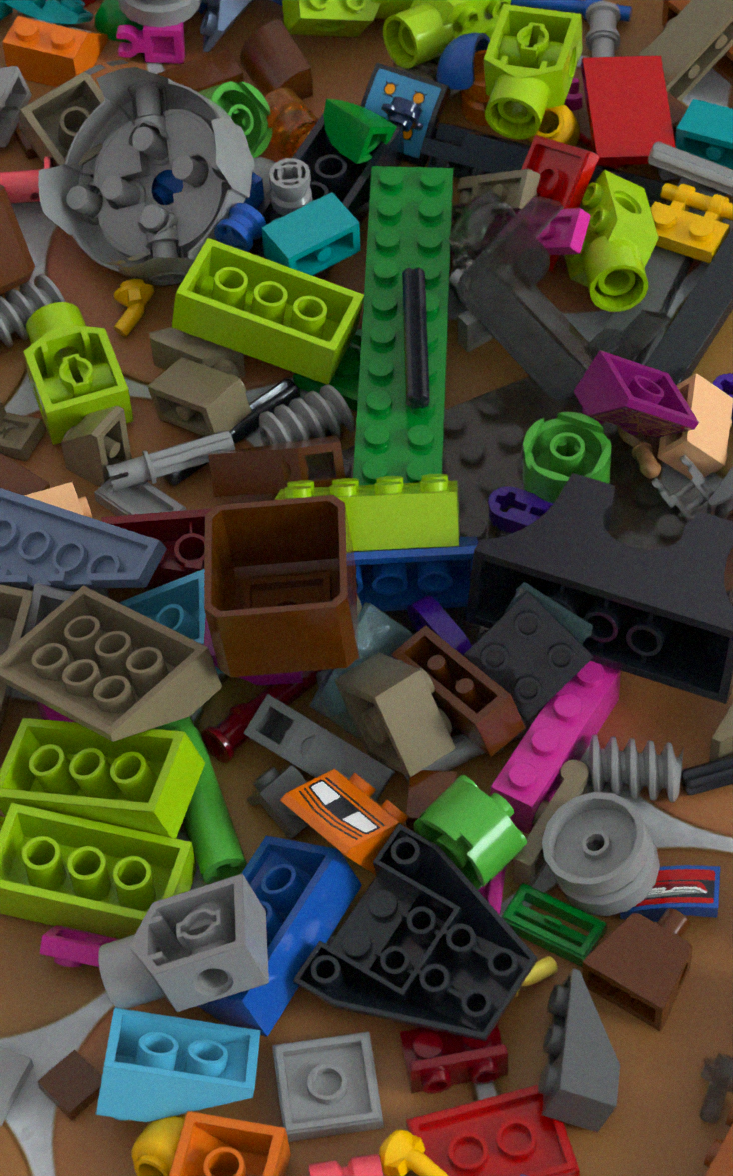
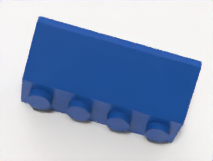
[353,536,478,612]
[198,836,362,1037]

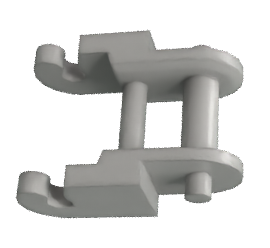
[651,455,714,520]

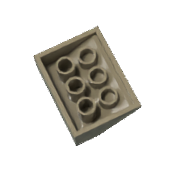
[0,585,222,742]

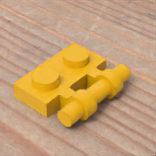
[650,183,733,263]

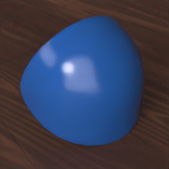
[436,32,490,90]

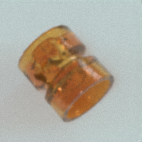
[264,88,319,159]

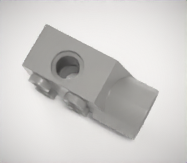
[98,873,269,1012]

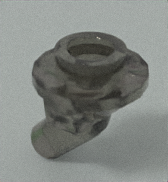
[699,1052,733,1123]

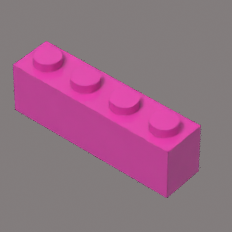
[491,661,621,834]

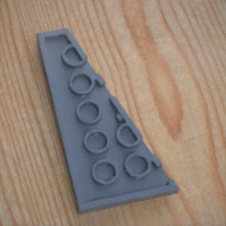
[0,488,167,590]

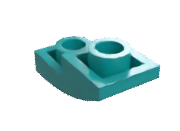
[5,0,94,24]

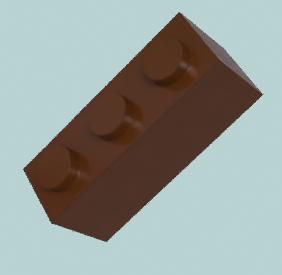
[391,625,526,757]

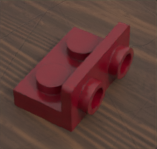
[399,1023,508,1094]

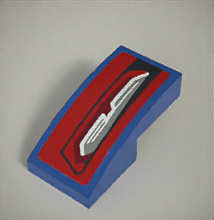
[620,865,720,922]

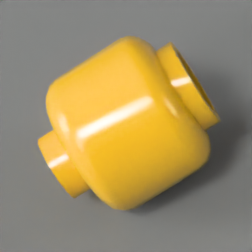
[527,104,580,147]
[131,1115,186,1176]

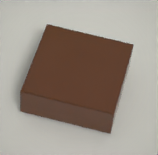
[37,1049,102,1120]

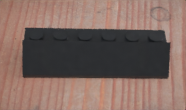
[420,123,667,208]

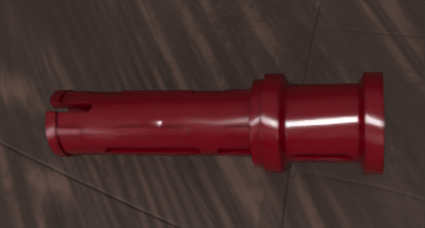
[201,670,322,763]

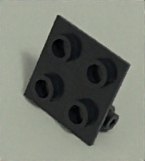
[463,592,594,721]

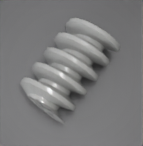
[0,274,65,348]
[259,384,355,446]
[587,734,684,803]

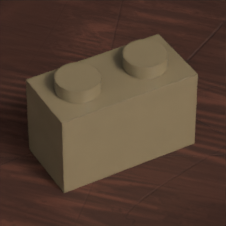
[147,357,252,436]

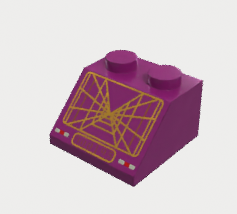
[573,350,699,438]

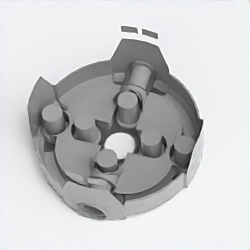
[38,60,254,286]

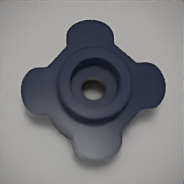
[381,97,423,132]

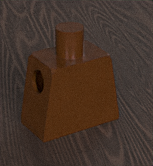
[582,908,693,1031]

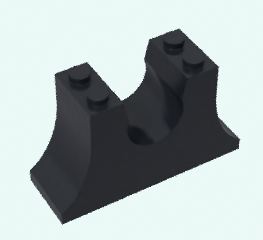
[465,473,733,704]

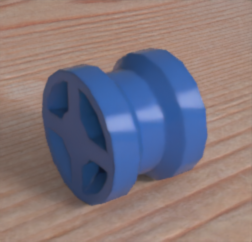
[214,202,267,252]

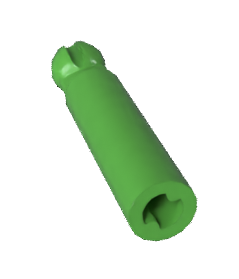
[154,716,247,884]

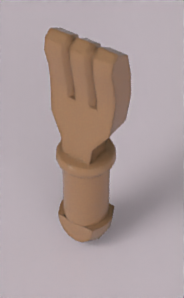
[617,426,661,479]

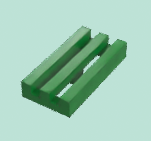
[501,882,607,967]

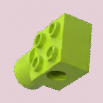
[282,0,414,37]
[383,0,511,69]
[484,4,582,139]
[564,170,659,312]
[23,302,134,445]

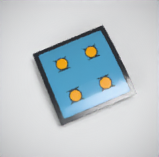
[361,63,451,167]

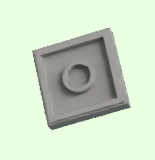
[272,1032,384,1142]

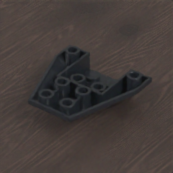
[293,824,538,1041]

